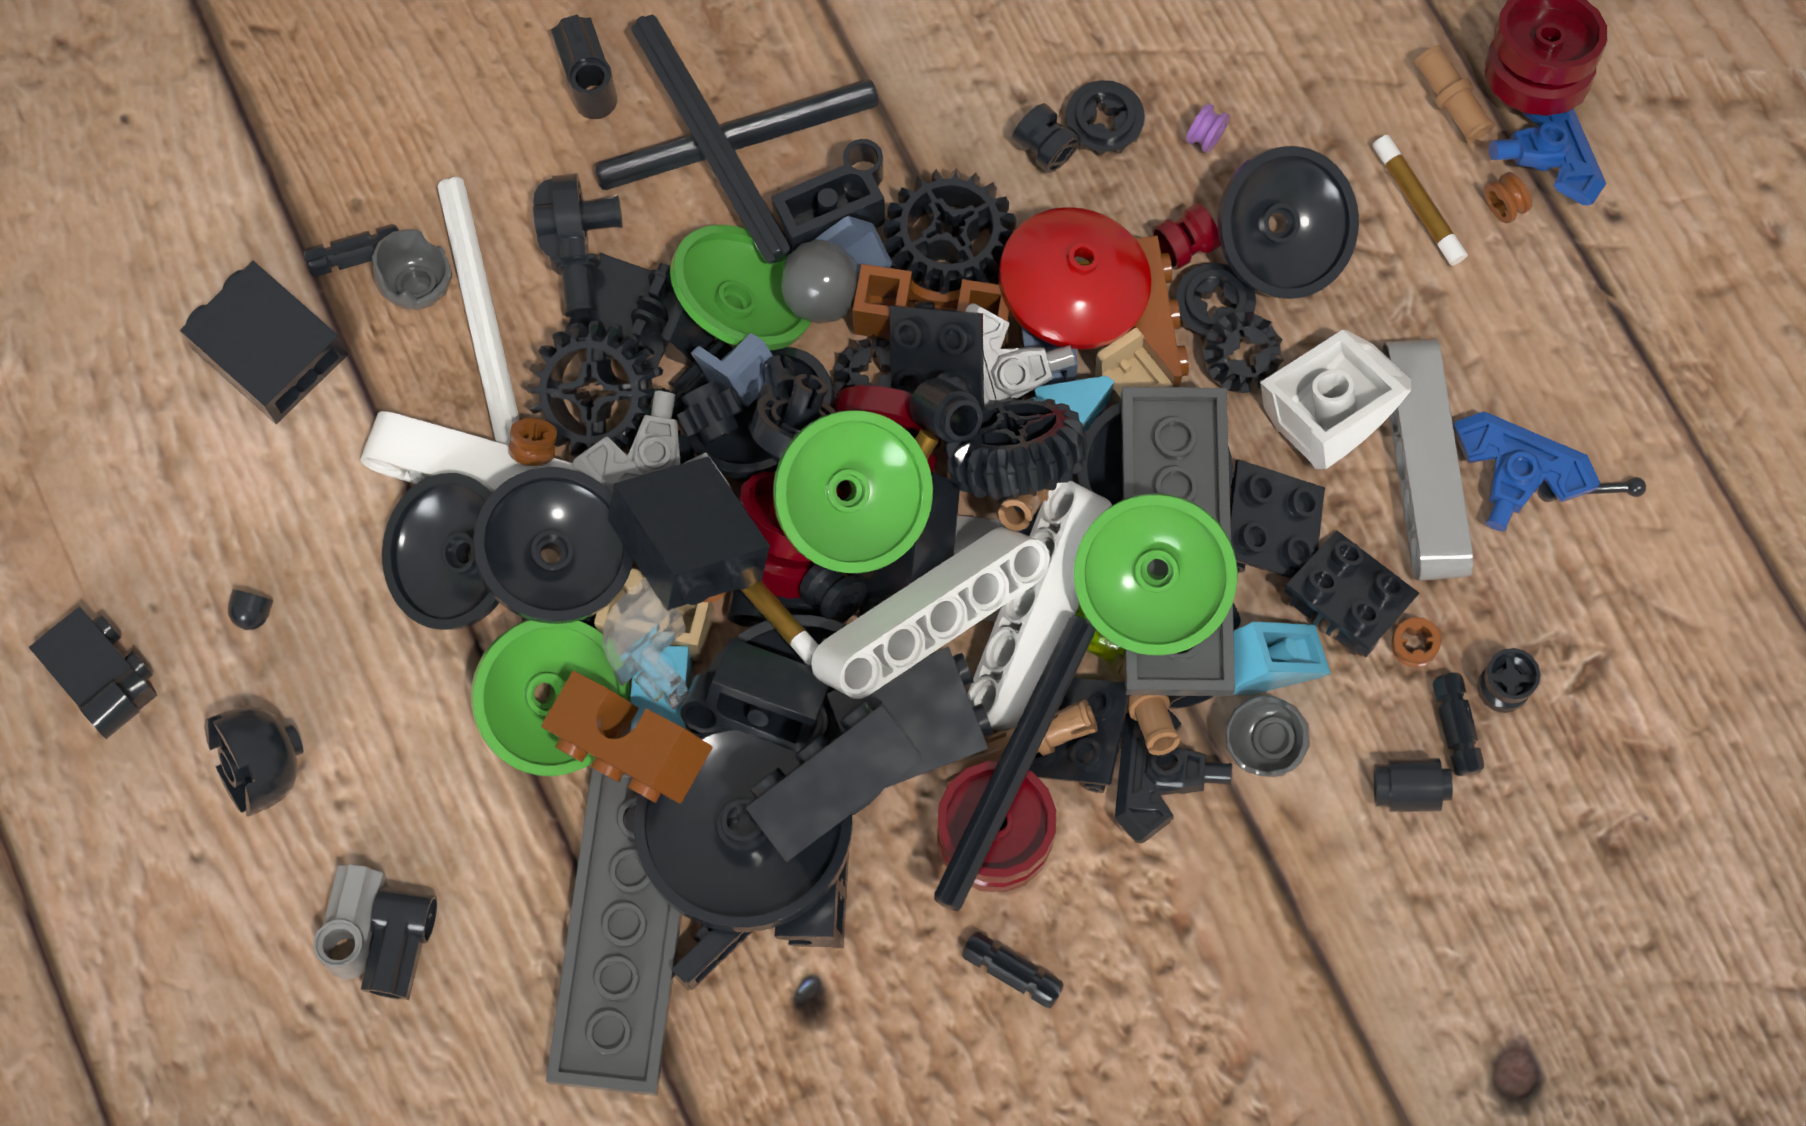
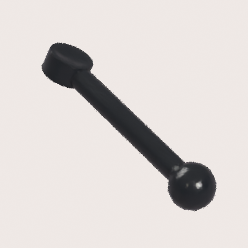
[1537,477,1646,502]

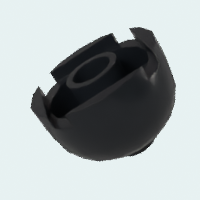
[204,707,304,816]

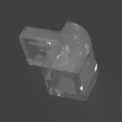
[603,578,688,710]

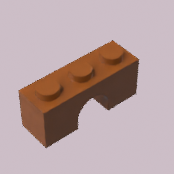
[853,264,1011,349]
[541,671,713,804]

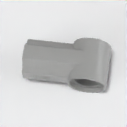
[313,864,386,979]

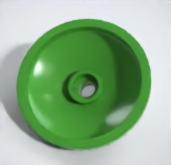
[670,225,811,351]
[773,410,933,573]
[1074,493,1238,655]
[471,619,630,776]

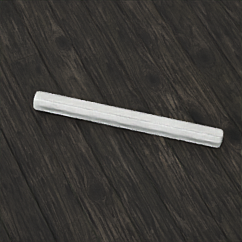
[437,177,520,445]

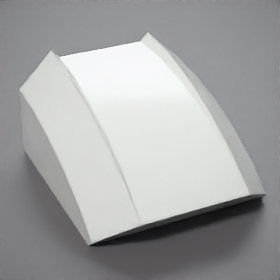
[1260,330,1411,469]

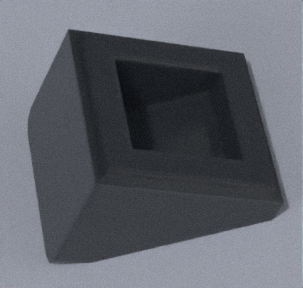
[661,300,715,366]

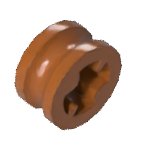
[1484,172,1532,223]
[508,418,557,466]
[1391,617,1441,668]

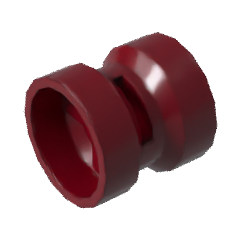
[1152,203,1221,270]

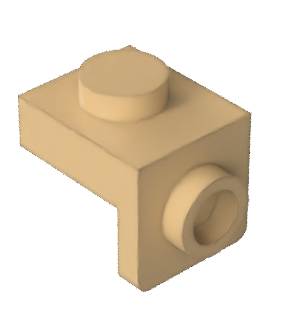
[1095,328,1173,403]

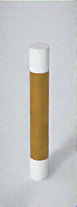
[1372,135,1468,266]
[741,581,818,666]

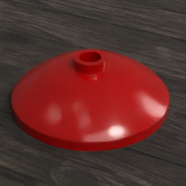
[999,207,1152,349]

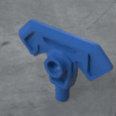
[1488,108,1606,206]
[1453,411,1600,532]

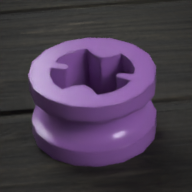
[1186,102,1230,154]

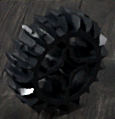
[883,167,1017,295]
[526,320,666,457]
[943,397,1087,500]

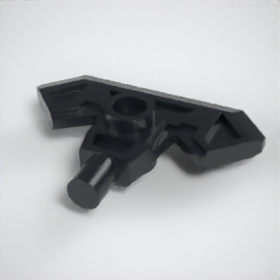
[1115,709,1233,844]

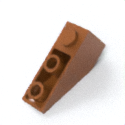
[1129,236,1189,387]

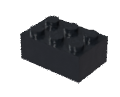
[746,701,923,863]

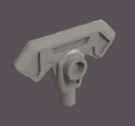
[965,303,1075,407]
[573,391,730,492]

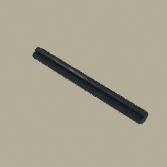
[631,14,791,264]
[595,79,878,190]
[934,615,1096,911]

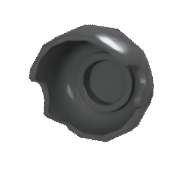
[372,229,452,310]
[782,239,858,324]
[1225,696,1310,777]

